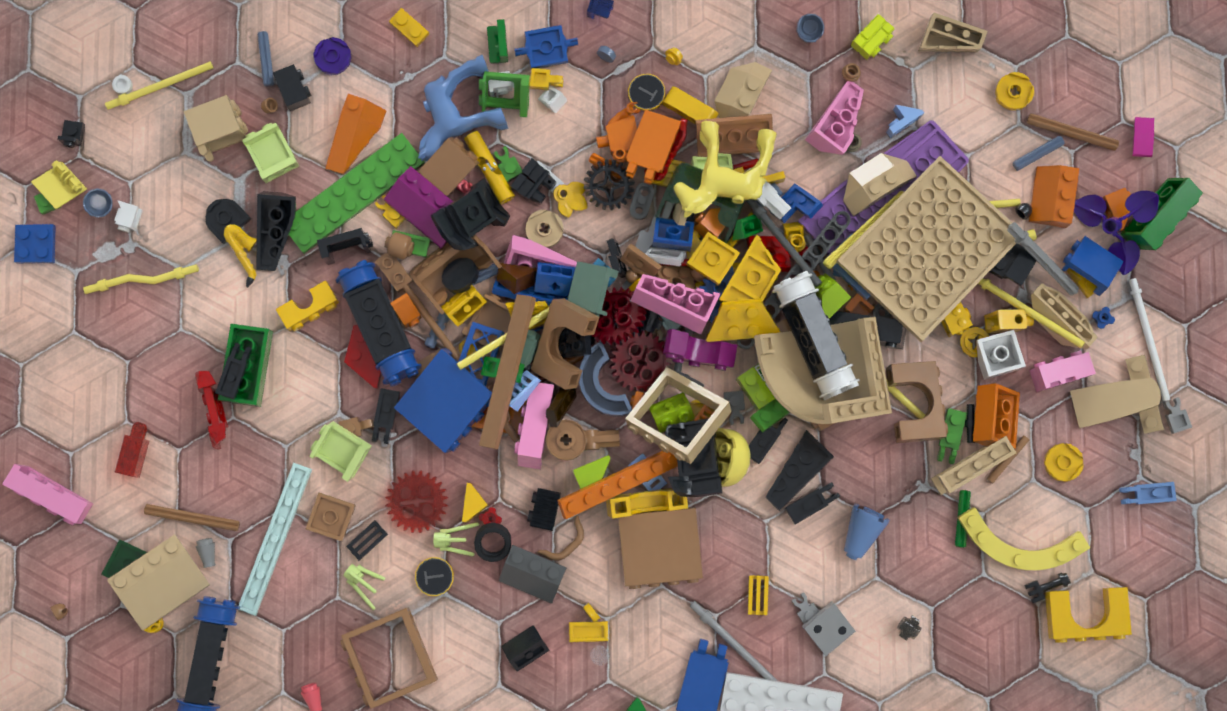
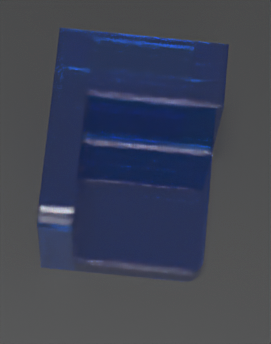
[587,0,614,19]

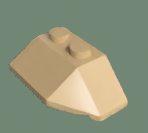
[714,62,772,118]
[843,153,917,217]
[1031,283,1097,349]

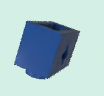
[534,262,576,296]

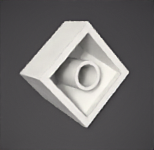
[976,330,1026,380]

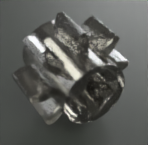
[897,615,922,641]

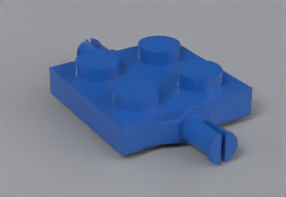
[514,25,578,69]

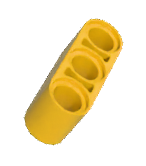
[662,86,719,125]

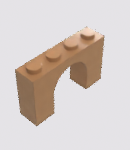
[531,298,599,390]
[886,361,948,443]

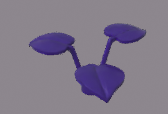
[1074,190,1159,275]

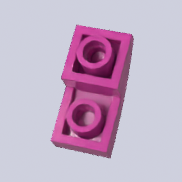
[1132,117,1154,157]

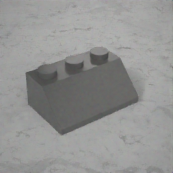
[498,545,567,604]

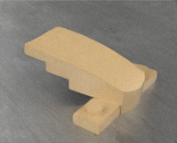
[1070,355,1164,434]

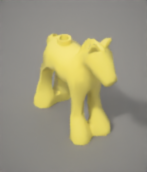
[673,121,777,218]

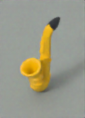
[223,224,257,288]

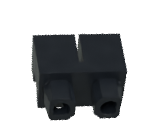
[510,158,557,205]

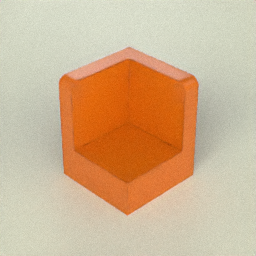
[843,293,874,315]

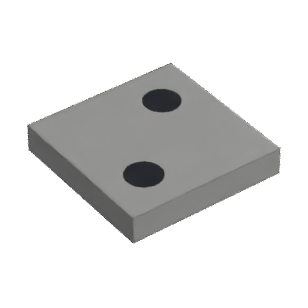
[802,601,856,656]

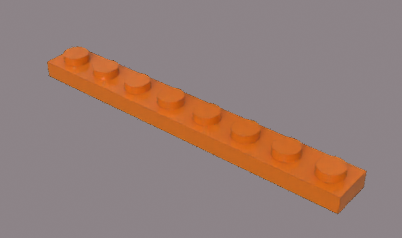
[557,451,678,519]

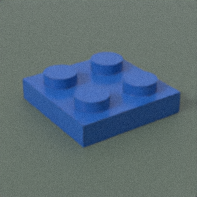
[14,224,56,263]

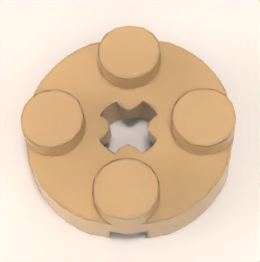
[525,210,563,248]

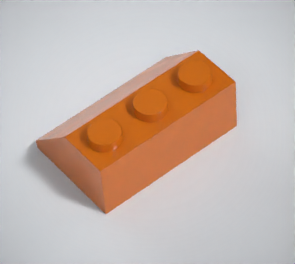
[1029,165,1080,228]
[973,383,1020,449]

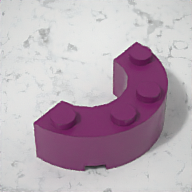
[663,329,737,371]

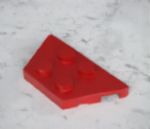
[344,325,381,389]

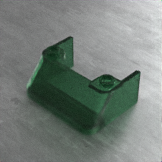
[655,163,745,244]

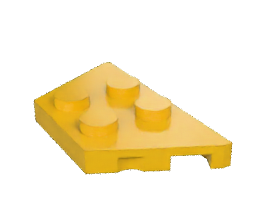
[719,235,781,302]
[706,299,781,342]

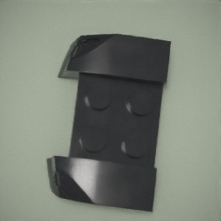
[430,178,510,250]
[989,243,1036,286]
[665,418,723,497]

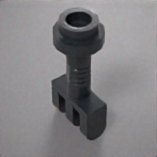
[1024,572,1071,603]

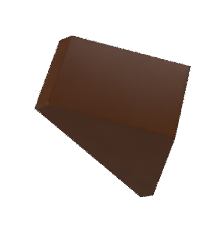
[496,263,537,294]

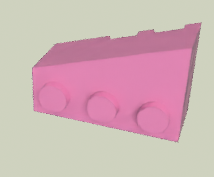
[1029,350,1096,392]

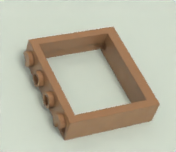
[340,607,438,709]

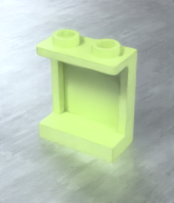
[242,123,299,183]
[309,421,372,482]

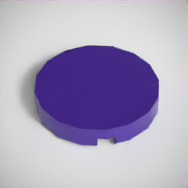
[313,37,352,75]

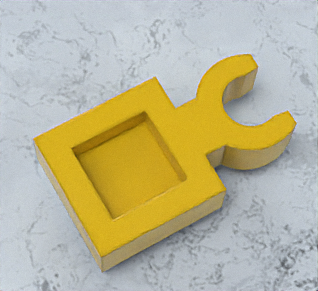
[375,195,406,229]

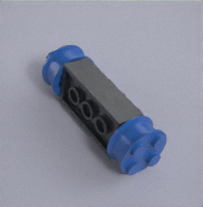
[335,260,422,387]
[176,596,240,711]

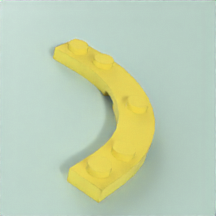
[957,507,1090,570]

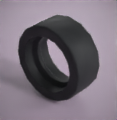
[474,523,511,562]

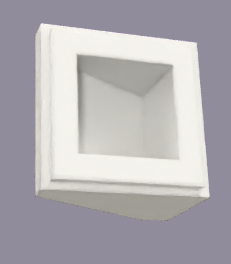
[538,85,567,113]

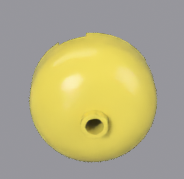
[715,428,751,487]

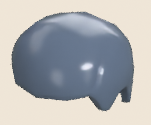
[796,14,824,43]
[83,188,113,218]

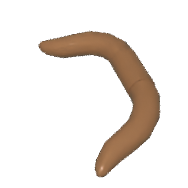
[537,515,584,561]

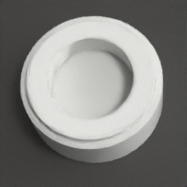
[112,75,133,95]

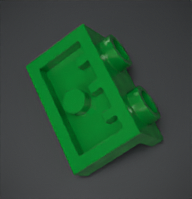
[487,19,508,64]

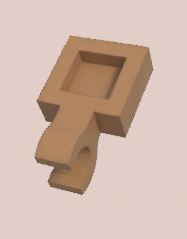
[339,417,374,437]

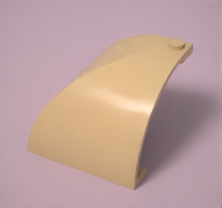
[754,317,892,424]

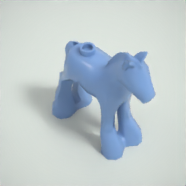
[418,55,509,161]

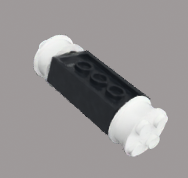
[772,271,860,400]

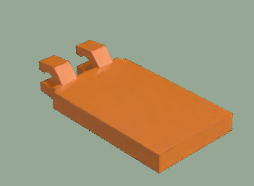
[626,109,681,185]

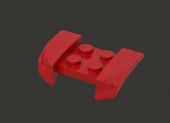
[195,371,228,450]

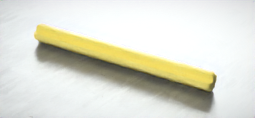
[823,191,904,269]

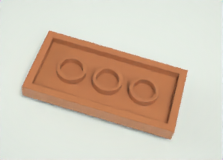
[696,114,773,157]

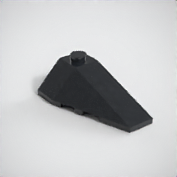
[256,191,296,271]

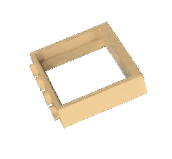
[625,367,732,464]

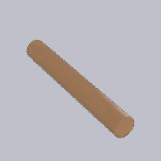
[987,435,1029,484]

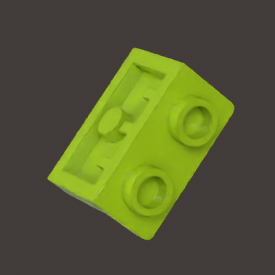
[649,392,695,433]

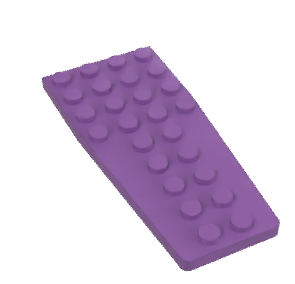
[798,120,969,256]

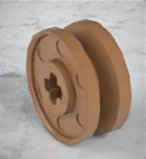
[546,419,587,461]

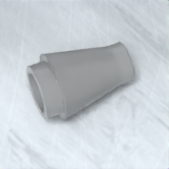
[195,538,215,568]

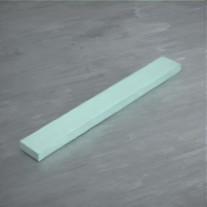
[238,462,313,616]

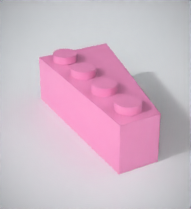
[630,274,720,334]
[514,383,554,470]
[2,464,93,525]

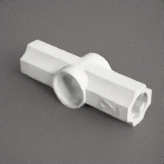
[747,168,791,220]

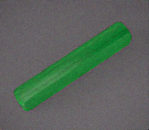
[955,490,971,548]

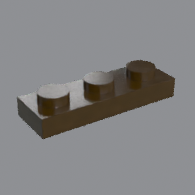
[546,387,577,427]

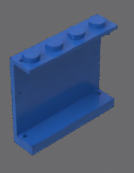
[394,348,492,453]

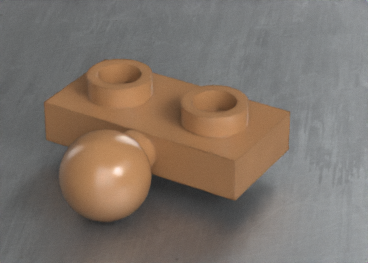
[620,244,662,283]

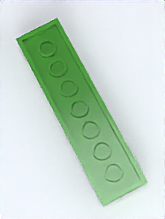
[289,133,425,254]

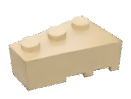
[918,13,988,52]

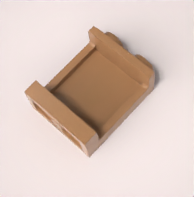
[418,137,479,197]
[462,293,511,348]

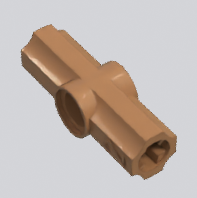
[561,430,620,450]

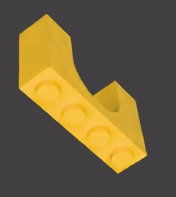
[1045,587,1132,643]

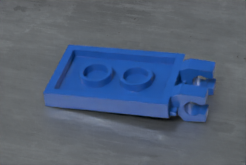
[676,638,729,711]

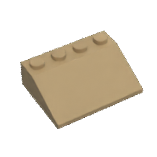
[107,534,210,631]

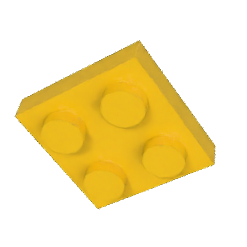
[686,232,740,286]

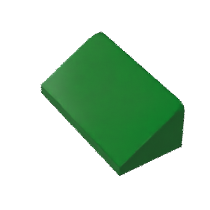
[732,214,763,241]

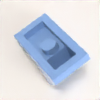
[886,105,924,138]

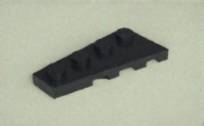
[766,430,834,511]

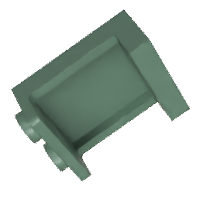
[568,261,619,316]

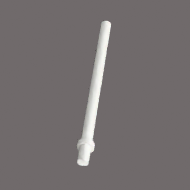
[1129,278,1171,401]

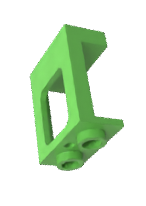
[479,71,530,117]

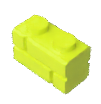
[851,14,894,60]

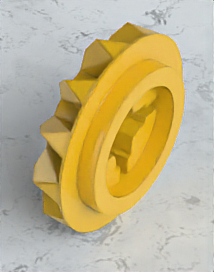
[960,327,989,358]

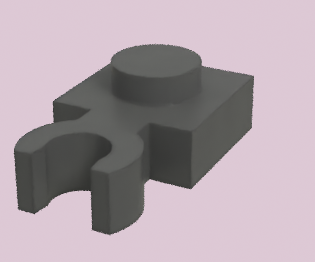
[723,390,745,425]

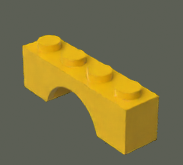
[606,488,688,518]

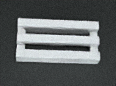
[645,247,687,266]

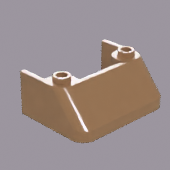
[409,235,502,315]

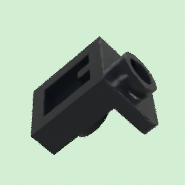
[57,120,85,148]

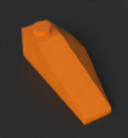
[326,94,387,175]

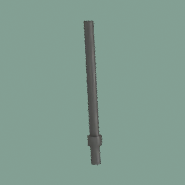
[746,199,822,287]

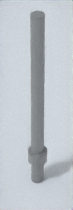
[690,601,778,681]

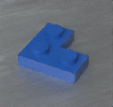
[769,183,823,223]

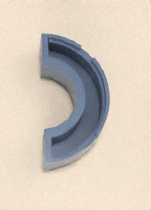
[579,342,632,417]

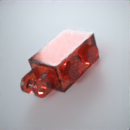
[115,422,149,478]

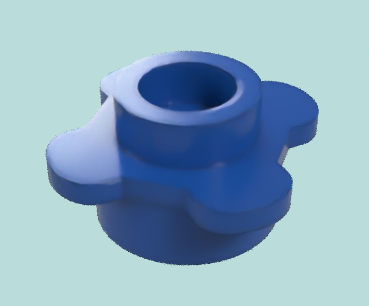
[1092,307,1115,329]

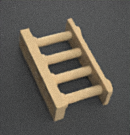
[931,436,1016,495]

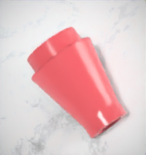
[301,683,322,711]

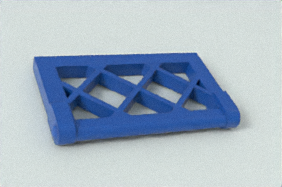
[458,322,505,386]

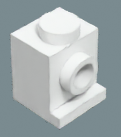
[488,71,514,97]

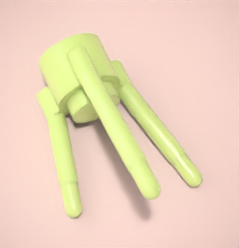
[433,522,480,556]
[343,564,385,610]

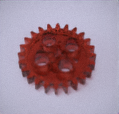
[385,470,449,533]

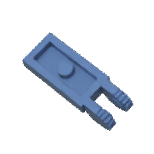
[1119,482,1177,505]

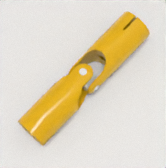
[464,131,515,204]

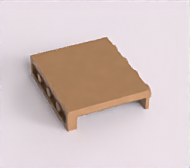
[618,507,703,589]

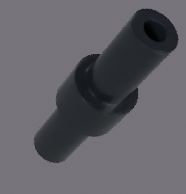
[965,404,975,443]

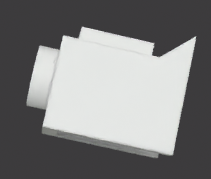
[114,200,143,233]

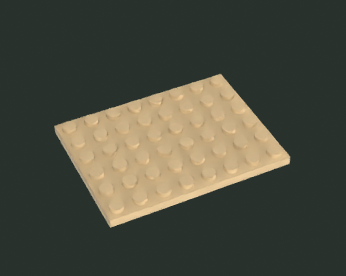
[836,156,1016,342]

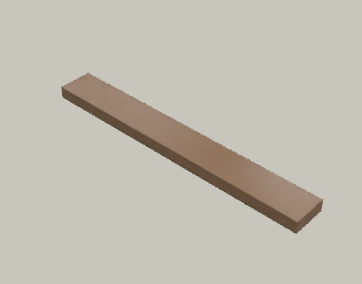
[479,294,536,450]

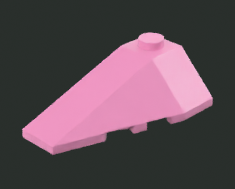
[805,81,864,155]
[504,235,577,268]

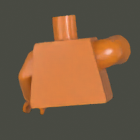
[596,102,640,164]

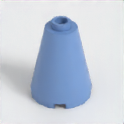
[844,504,890,560]

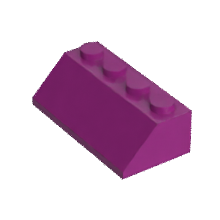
[384,166,453,249]

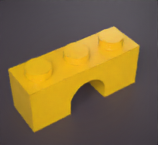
[276,280,340,331]

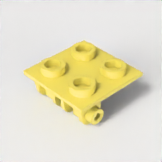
[31,160,87,209]

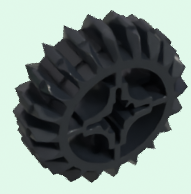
[584,159,635,211]

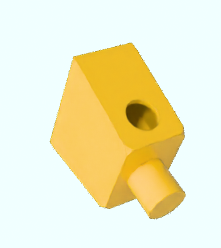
[984,309,1034,334]

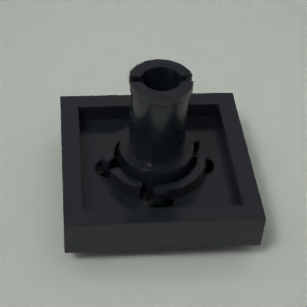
[558,328,594,360]

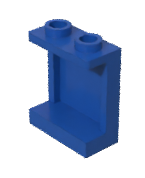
[1062,236,1124,296]

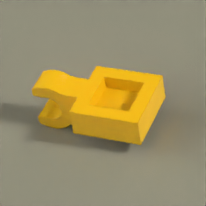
[530,68,564,90]

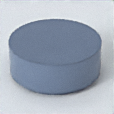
[597,46,616,63]

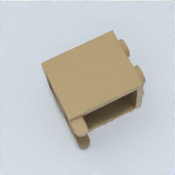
[183,95,248,162]

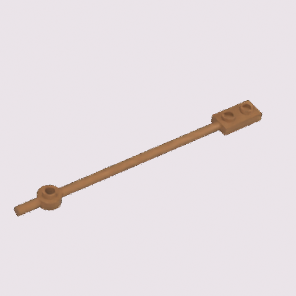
[375,253,520,443]

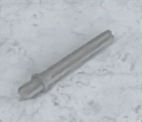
[1007,222,1079,295]

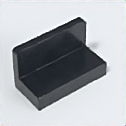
[501,625,550,672]

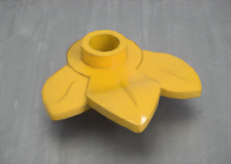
[553,182,588,218]

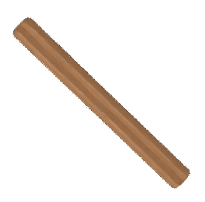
[1027,113,1119,151]
[144,504,240,531]

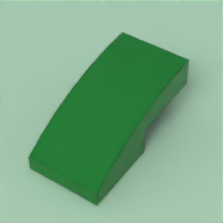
[481,356,525,383]

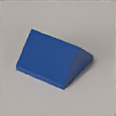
[652,217,694,252]

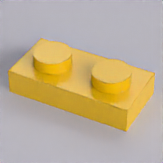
[389,8,429,47]

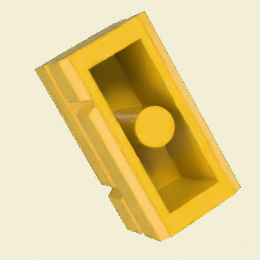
[441,285,487,327]

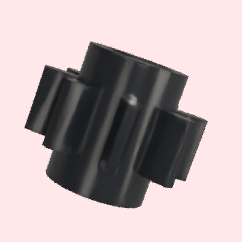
[640,310,663,333]

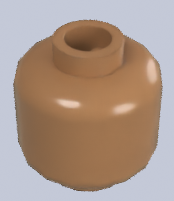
[384,232,414,260]

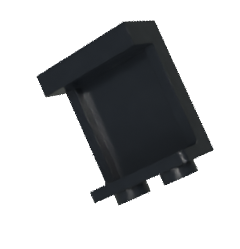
[317,228,373,265]

